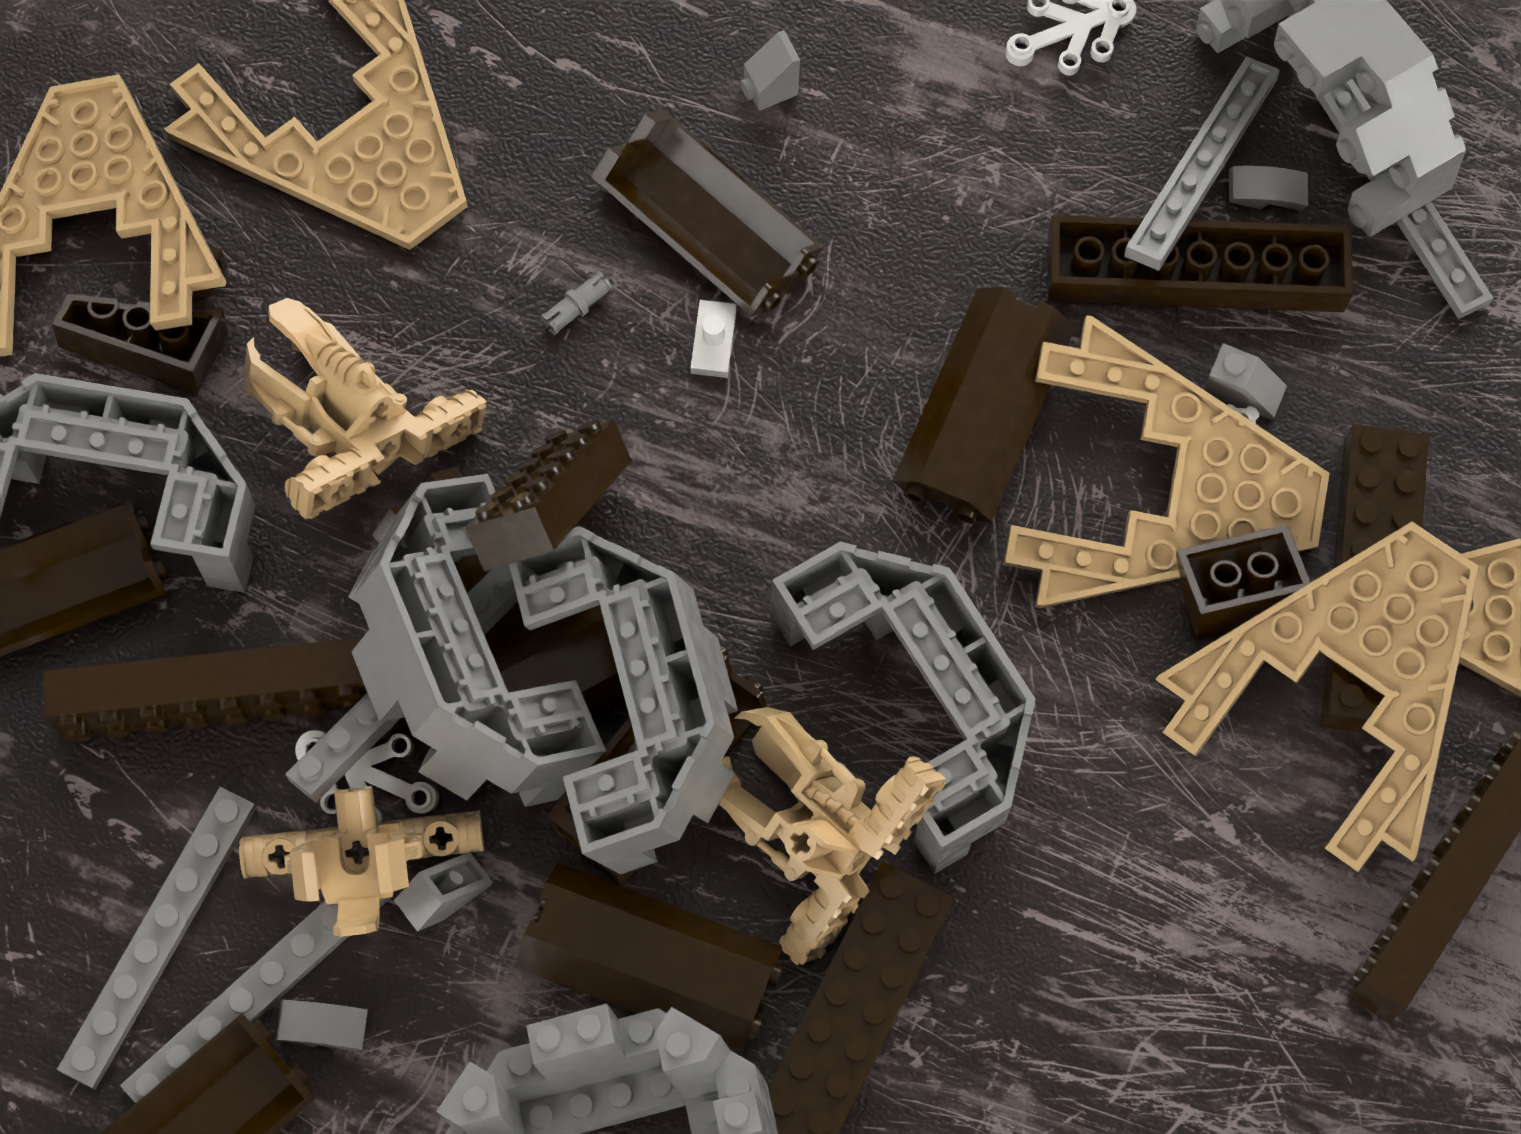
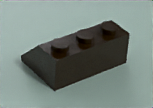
[1176,525,1311,638]

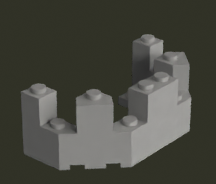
[1197,0,1466,238]
[0,373,256,593]
[348,474,606,807]
[509,526,738,874]
[770,542,1036,874]
[436,1004,778,1134]

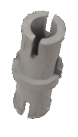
[540,271,613,335]

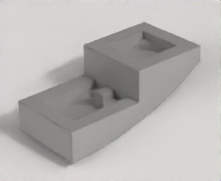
[1229,166,1308,211]
[275,1000,368,1052]

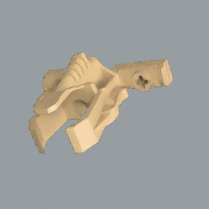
[243,298,487,520]
[718,707,946,965]
[239,786,484,937]

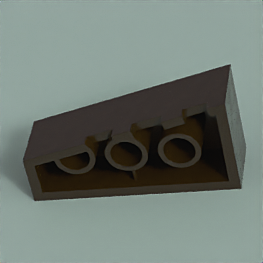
[52,294,228,394]

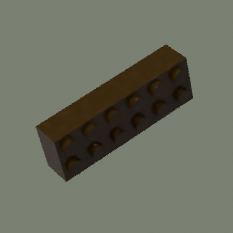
[465,419,632,571]

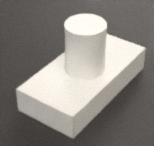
[690,300,737,378]

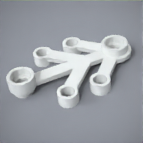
[1006,0,1136,75]
[295,730,439,823]

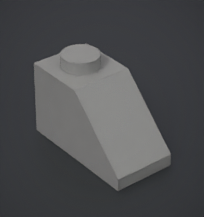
[740,30,800,111]
[1204,343,1287,420]
[394,853,493,932]

